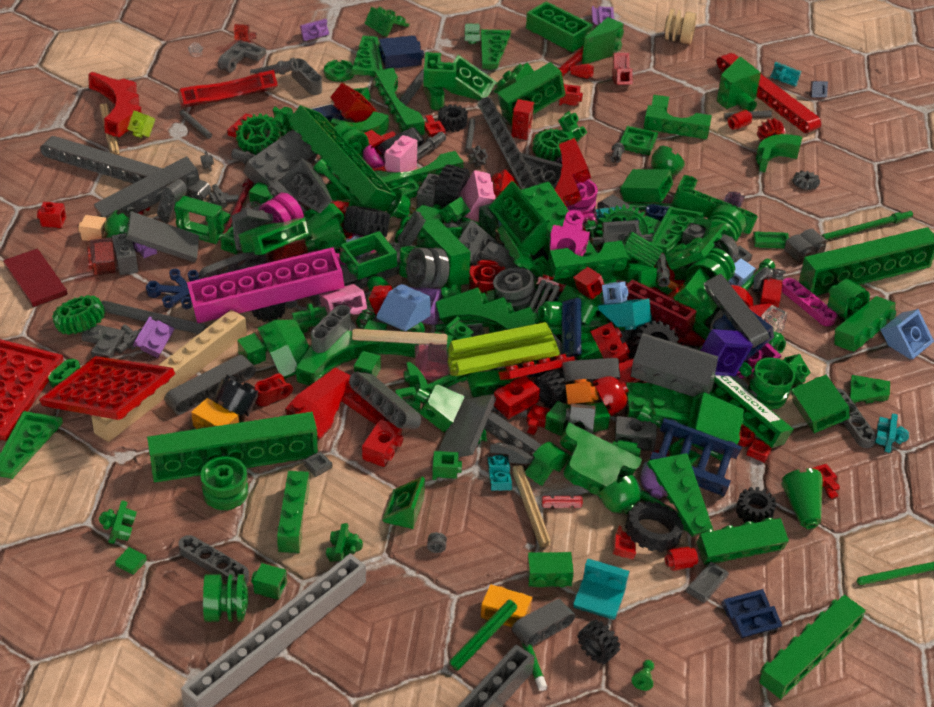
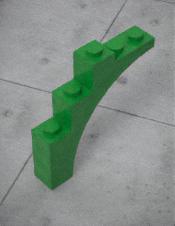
[436,288,540,363]
[296,320,419,386]

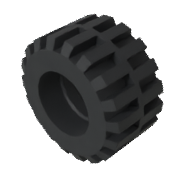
[435,164,470,208]
[343,206,391,237]
[627,321,680,359]

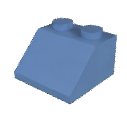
[377,284,431,331]
[880,309,934,359]

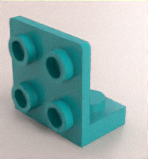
[573,558,630,620]

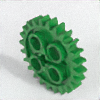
[596,204,654,249]

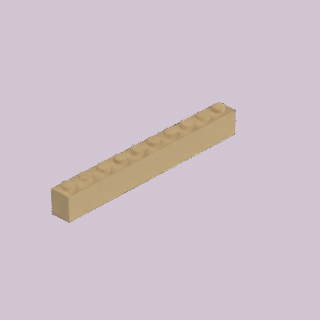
[91,310,247,442]

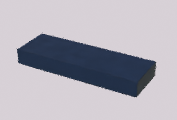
[562,298,581,357]

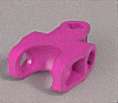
[550,210,590,256]

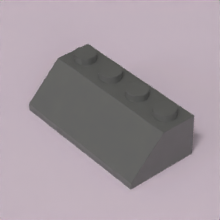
[631,333,718,397]

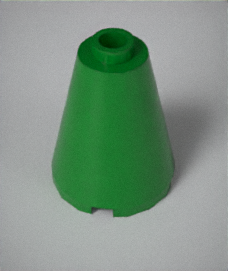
[781,468,823,529]

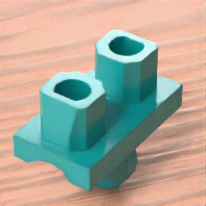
[770,62,802,87]
[875,413,909,453]

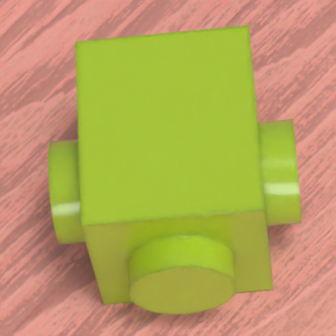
[127,111,155,138]

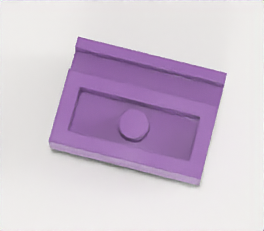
[591,6,614,28]
[133,317,175,358]

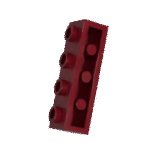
[626,279,697,337]

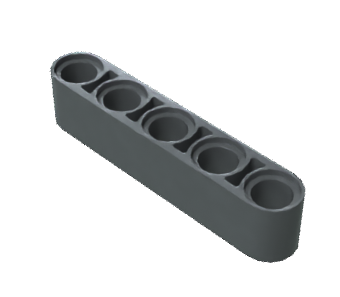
[703,274,769,348]
[164,355,256,415]
[349,372,421,430]

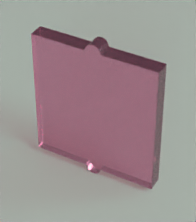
[415,343,448,381]

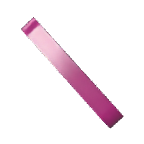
[782,278,837,327]

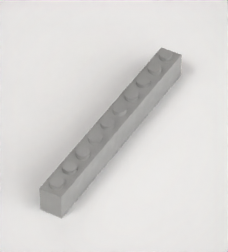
[181,554,366,707]

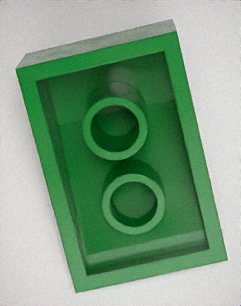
[582,17,624,64]
[444,55,497,100]

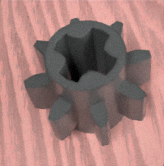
[466,146,488,167]

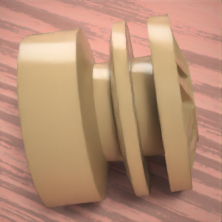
[664,8,697,45]

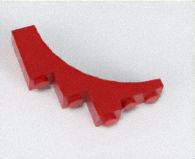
[88,72,142,138]
[555,138,591,209]

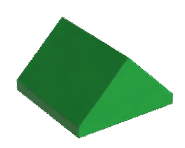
[382,476,425,529]

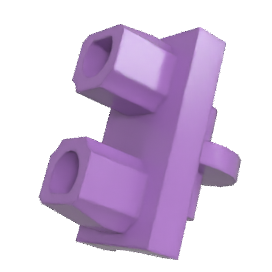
[300,19,329,41]

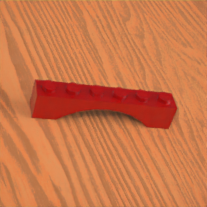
[177,70,278,108]

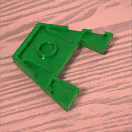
[664,223,729,270]

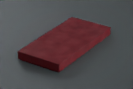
[3,248,68,307]

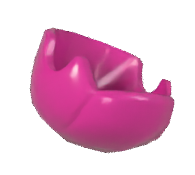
[363,145,385,169]

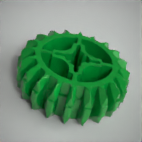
[236,113,281,156]
[532,128,574,163]
[52,295,105,335]

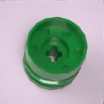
[708,205,746,242]
[686,248,736,281]
[748,357,795,410]
[203,574,248,622]

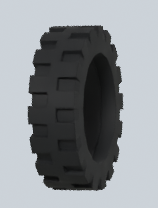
[625,501,684,552]

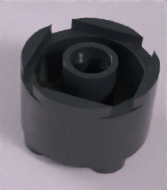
[212,374,259,417]

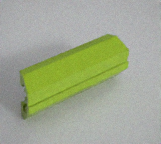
[447,322,560,376]

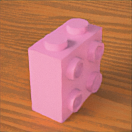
[384,135,417,172]
[460,170,495,222]
[319,284,367,315]

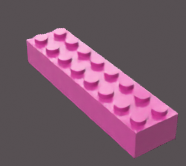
[187,247,345,324]

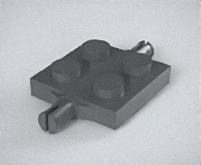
[591,220,653,246]

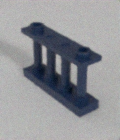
[649,418,742,496]

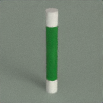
[520,640,548,691]

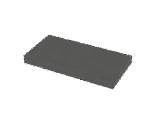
[126,211,199,263]
[438,394,496,457]

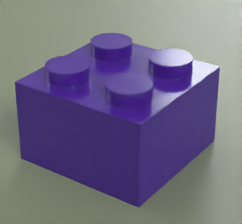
[700,329,753,376]

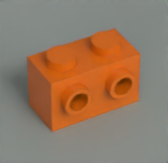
[566,379,599,406]

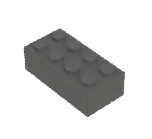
[243,130,317,185]

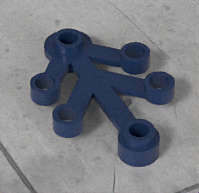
[146,268,200,309]

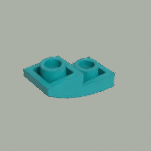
[487,455,512,491]

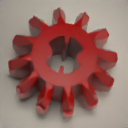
[756,118,786,142]

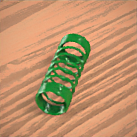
[356,293,375,329]

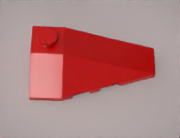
[285,367,351,440]

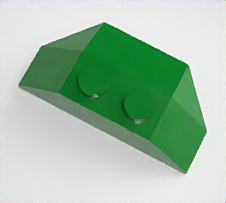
[257,319,309,379]

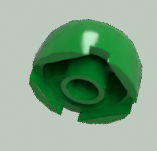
[651,146,685,178]
[104,210,128,244]
[599,475,642,515]

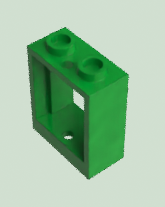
[174,196,224,244]
[339,231,397,280]

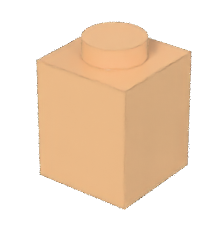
[78,215,107,243]

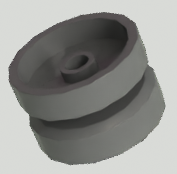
[406,248,449,288]
[493,267,536,312]

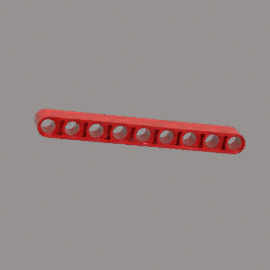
[716,53,821,133]

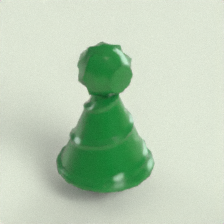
[631,660,655,691]

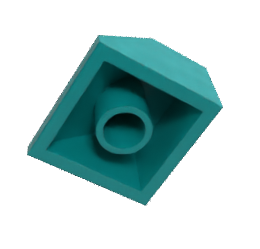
[598,299,652,330]

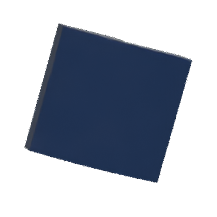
[721,589,783,638]

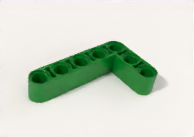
[672,175,758,234]

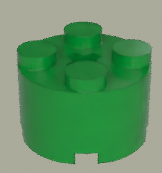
[827,278,870,320]

